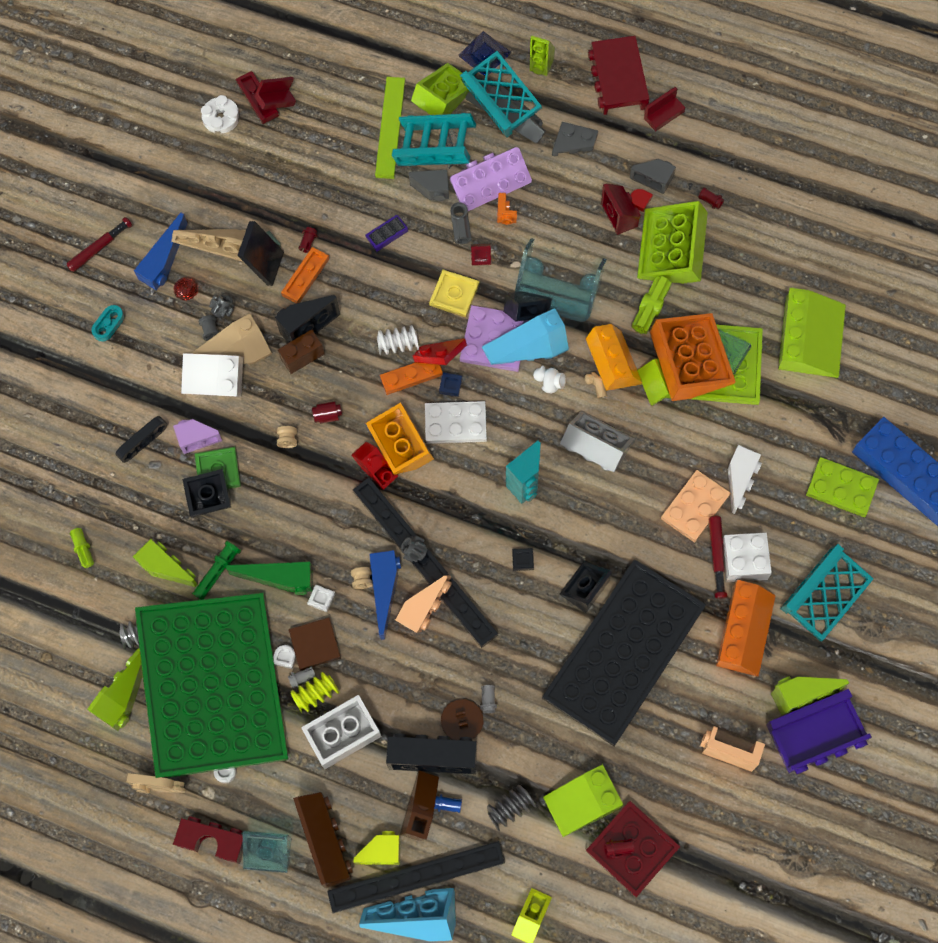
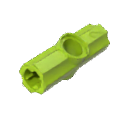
[631,276,672,334]

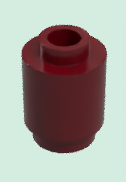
[312,401,342,424]

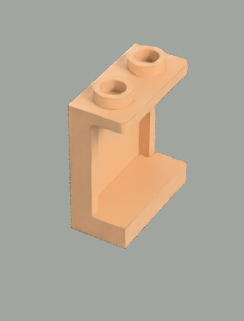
[700,726,765,772]

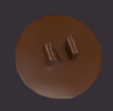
[441,699,483,740]

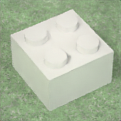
[723,533,771,582]

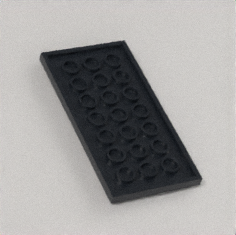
[542,559,706,747]

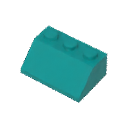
[506,441,541,504]

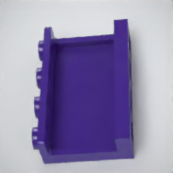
[766,689,872,774]

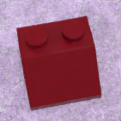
[601,183,641,235]

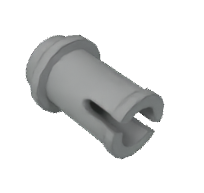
[288,666,316,689]
[480,685,497,714]

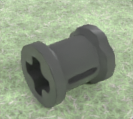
[198,315,220,341]

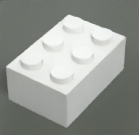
[301,695,382,769]

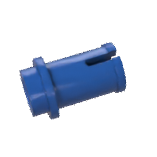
[434,794,462,813]

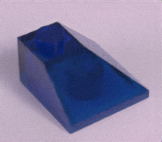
[459,31,511,76]

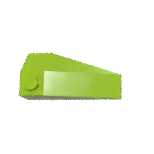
[87,648,143,731]

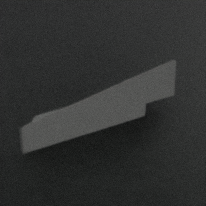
[466,84,546,143]

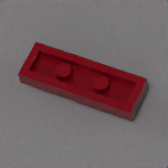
[236,71,279,124]

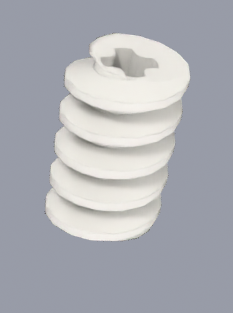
[377,325,419,356]

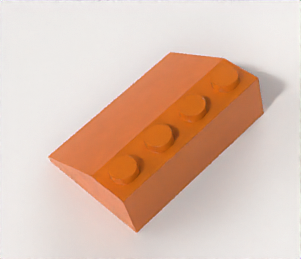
[650,313,736,401]

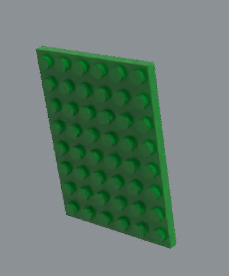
[135,593,288,778]

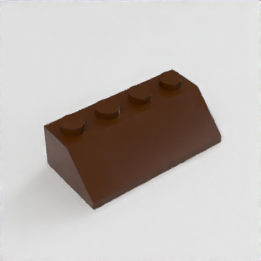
[293,792,353,889]

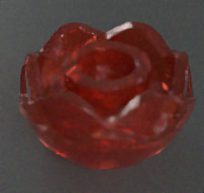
[173,277,198,301]

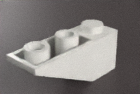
[728,445,762,514]

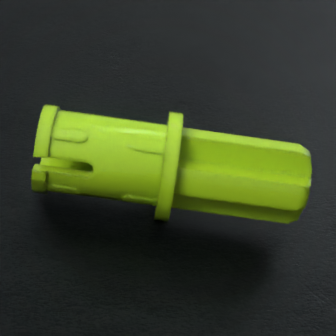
[69,528,94,568]

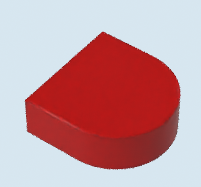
[631,189,653,212]

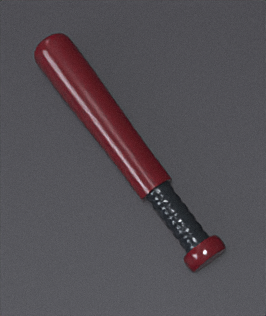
[67,217,132,272]
[709,515,728,599]

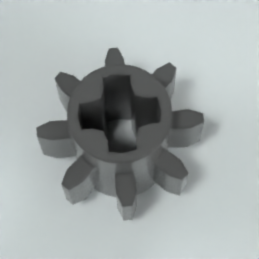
[209,293,235,318]
[401,536,427,562]

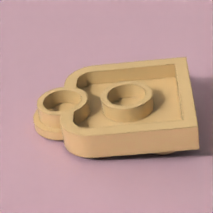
[126,773,186,794]

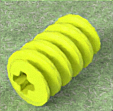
[291,672,340,713]

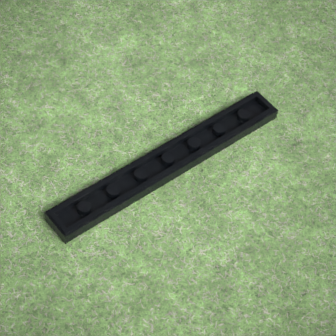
[327,841,505,914]

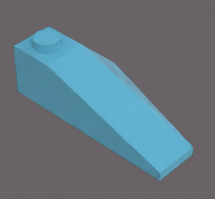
[482,308,569,365]
[359,888,456,941]

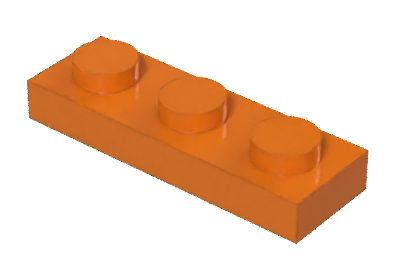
[281,247,329,304]
[380,363,443,395]

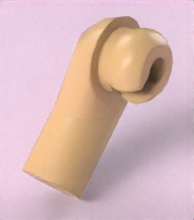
[585,372,607,398]

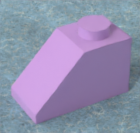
[173,419,222,454]

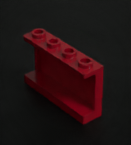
[588,36,649,115]

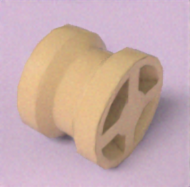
[277,426,297,448]
[351,567,373,589]

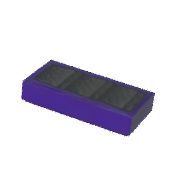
[365,215,408,252]

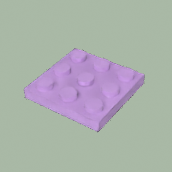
[460,305,529,372]

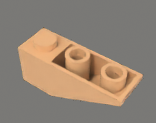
[395,575,451,633]

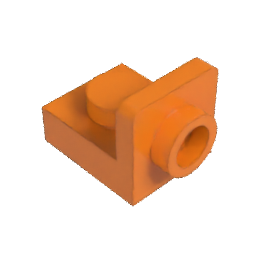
[497,193,517,225]

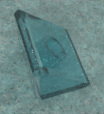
[243,831,292,873]

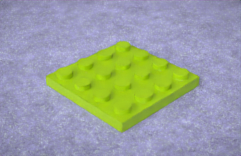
[692,325,763,405]

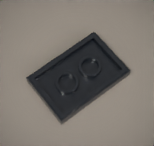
[238,221,284,286]

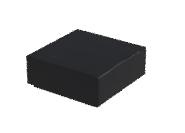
[512,548,534,571]

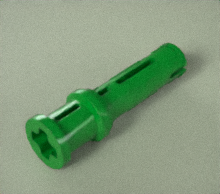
[192,541,241,600]

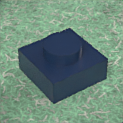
[439,373,463,397]

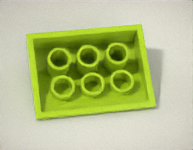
[637,201,708,284]
[778,288,846,378]

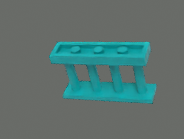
[392,113,476,166]

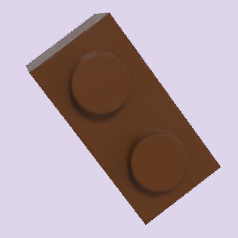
[278,330,325,374]

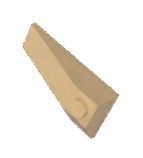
[172,229,246,261]
[191,314,272,365]

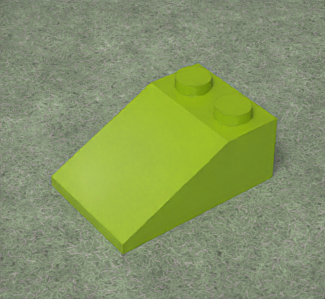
[411,63,469,115]
[771,676,849,716]
[543,764,623,837]

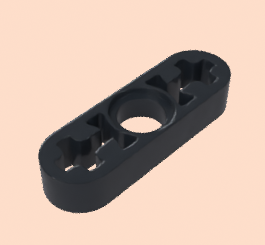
[115,416,168,463]

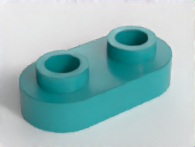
[91,305,124,342]

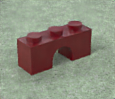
[173,816,248,864]

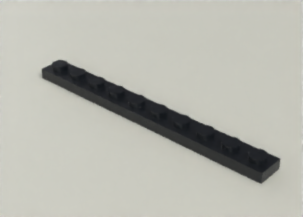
[353,478,498,648]

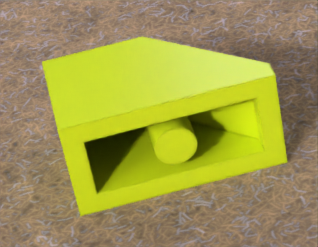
[354,831,400,865]
[511,888,552,943]

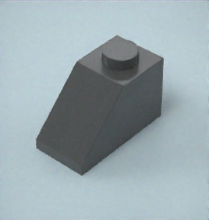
[630,159,676,194]
[409,169,449,201]

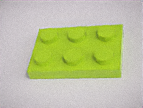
[806,457,879,518]

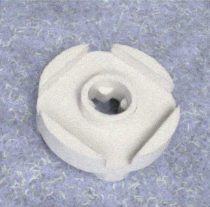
[201,95,239,133]

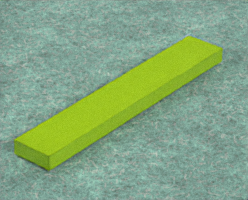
[375,77,406,179]

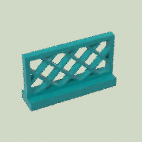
[460,51,542,138]
[780,544,874,641]

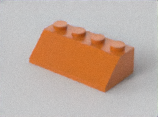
[716,580,776,677]

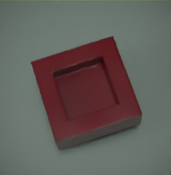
[471,244,491,265]

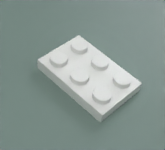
[425,401,487,444]

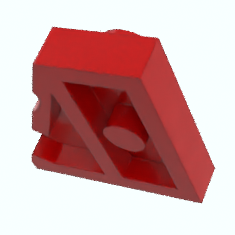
[412,338,467,365]

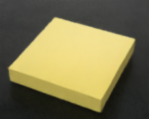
[429,270,480,317]

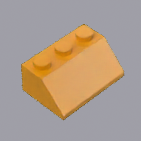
[585,324,642,391]
[366,402,434,475]

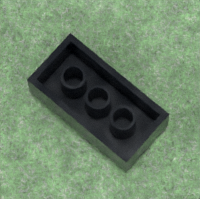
[386,733,477,775]

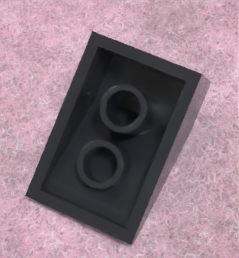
[275,295,341,343]

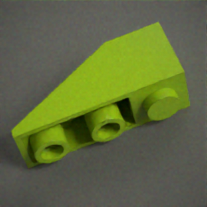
[530,35,555,76]
[133,539,198,587]

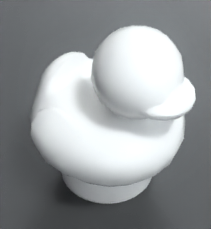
[533,366,566,394]

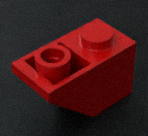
[351,442,398,490]

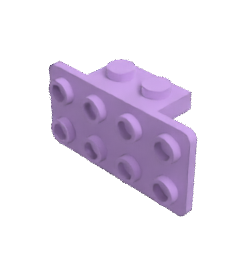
[450,147,532,211]

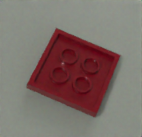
[586,801,680,898]

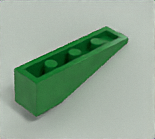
[226,562,313,595]

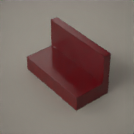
[254,77,296,110]
[644,87,685,132]

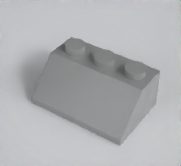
[560,411,635,472]

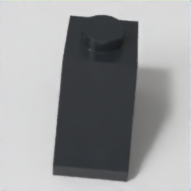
[503,291,552,322]

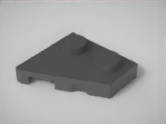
[552,122,598,157]

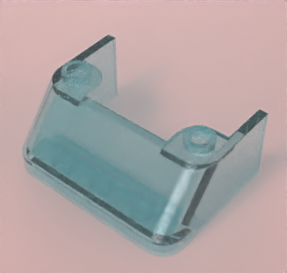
[515,238,607,322]

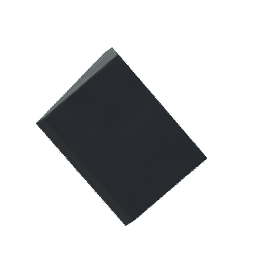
[182,469,231,518]
[560,562,612,613]

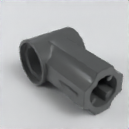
[450,202,472,245]

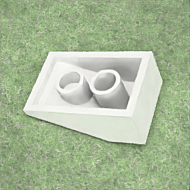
[181,354,243,397]

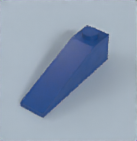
[134,213,188,291]
[369,550,401,640]

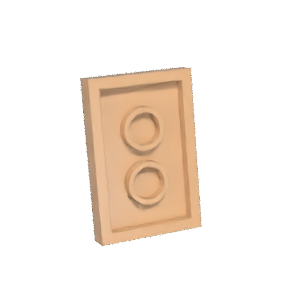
[661,470,731,543]

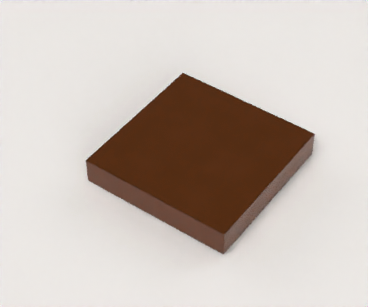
[288,617,341,671]

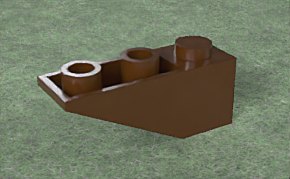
[400,771,439,841]

